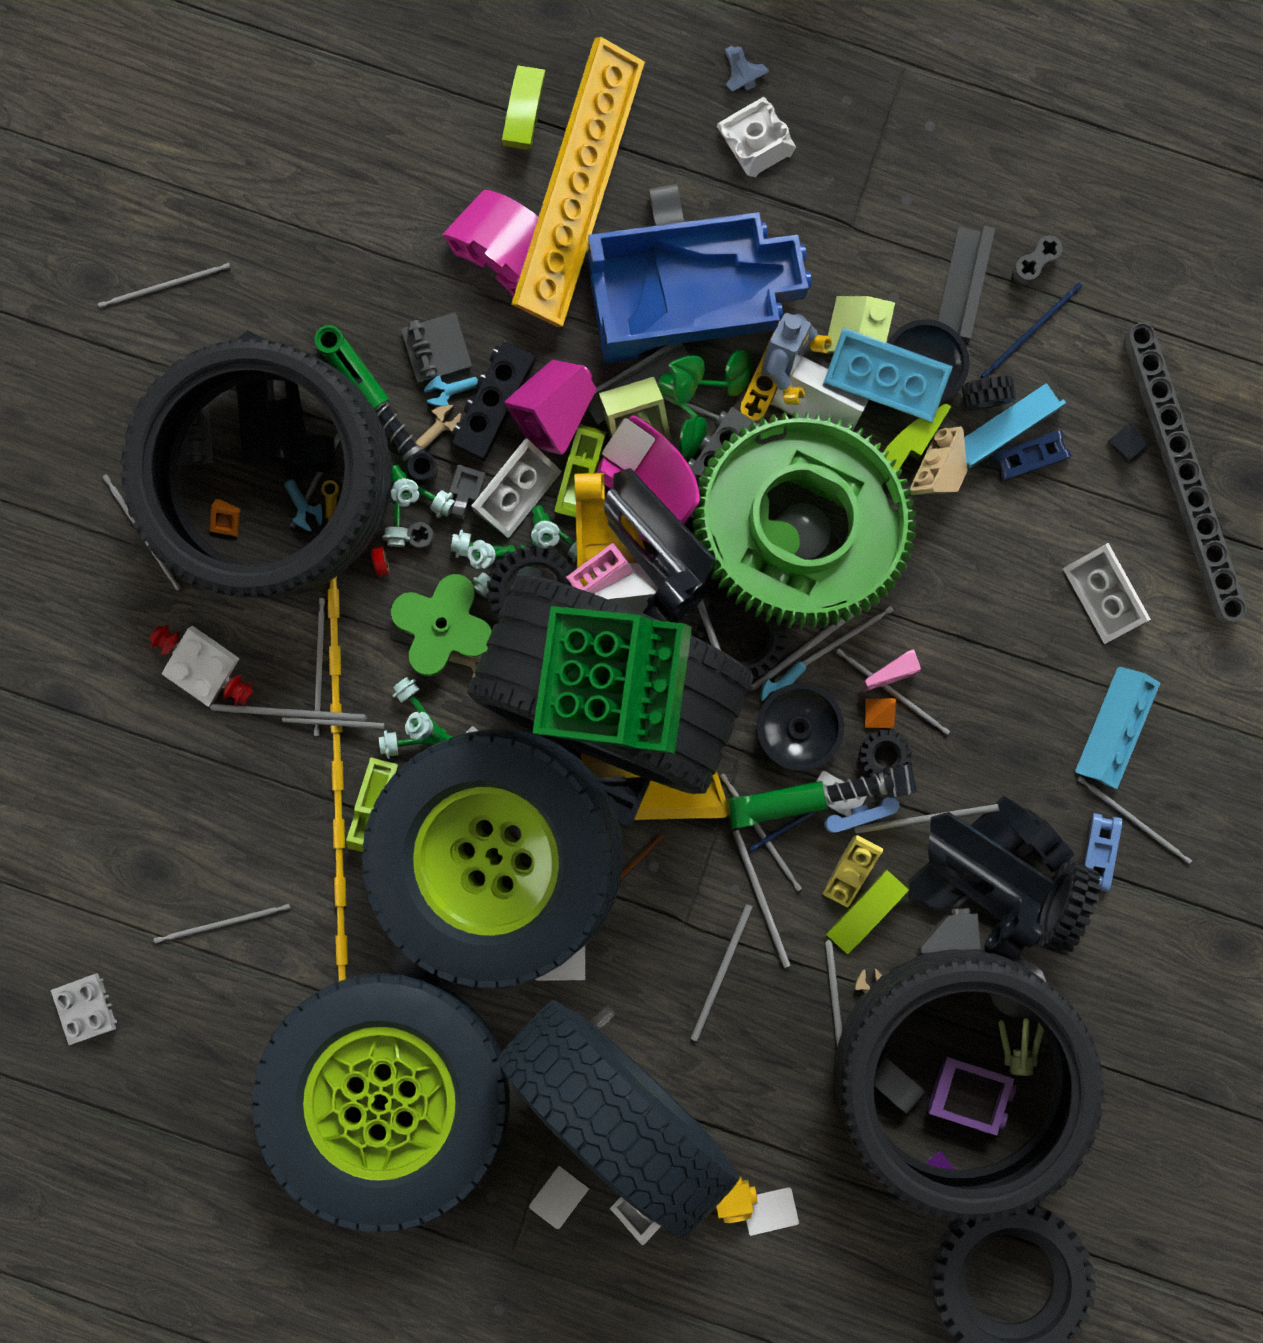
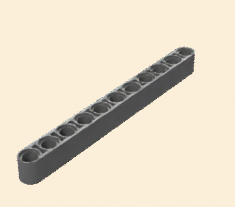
[1124,322,1247,624]

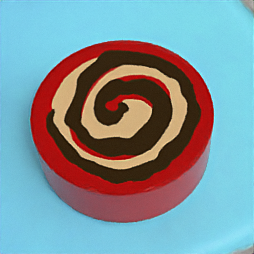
[371,547,390,577]

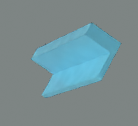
[964,383,1066,470]
[1076,667,1160,789]

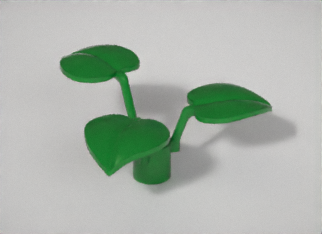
[658,348,753,463]

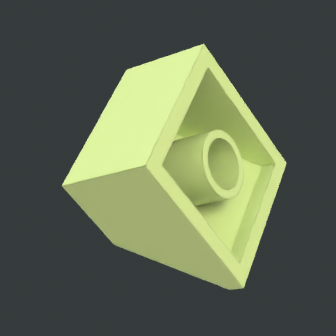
[825,296,895,354]
[599,377,671,440]

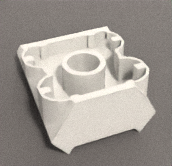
[717,97,796,177]

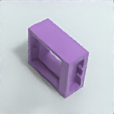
[926,1055,1016,1135]

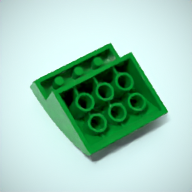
[533,606,692,754]

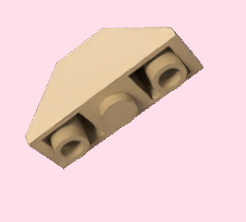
[910,426,967,495]

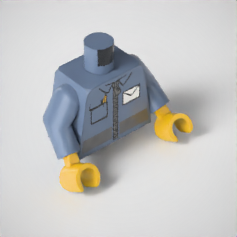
[761,313,832,405]

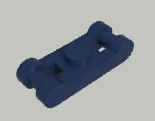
[992,430,1072,482]

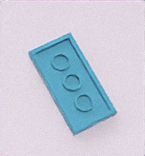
[823,328,953,422]

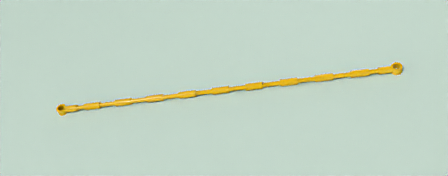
[321,480,348,981]

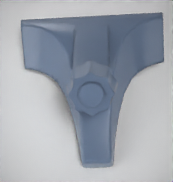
[725,46,769,92]

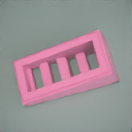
[566,543,633,593]
[860,649,921,692]

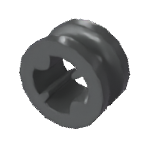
[407,522,434,549]

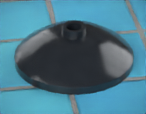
[888,319,969,404]
[757,683,844,771]

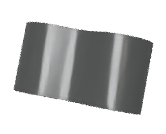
[649,184,684,226]
[1012,235,1063,286]
[874,1055,926,1114]

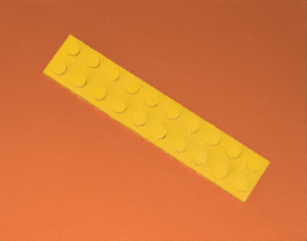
[511,37,645,327]

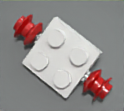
[149,624,254,707]

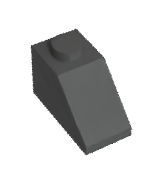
[918,908,980,953]

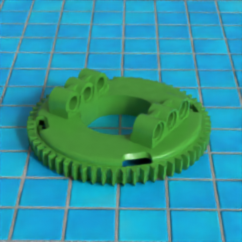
[692,411,917,629]

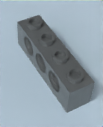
[688,407,759,522]

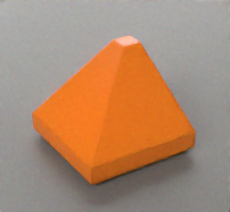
[209,499,241,537]
[865,698,896,729]

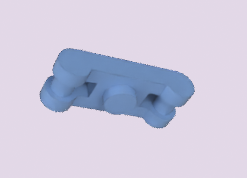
[824,797,899,833]
[1083,813,1122,893]

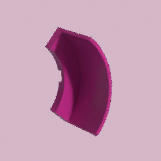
[442,190,538,297]
[596,415,700,543]

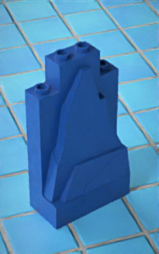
[586,212,812,364]

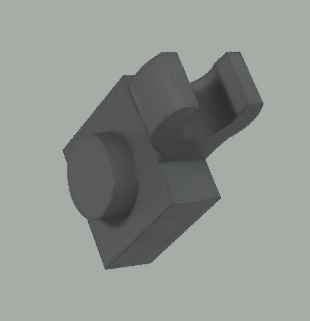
[450,465,486,520]

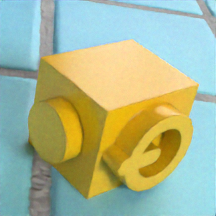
[716,1176,758,1223]

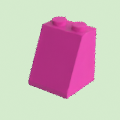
[504,359,597,455]

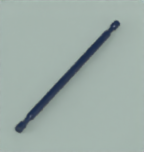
[981,282,1083,378]
[749,775,869,852]

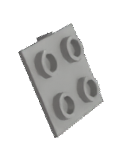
[51,973,117,1045]

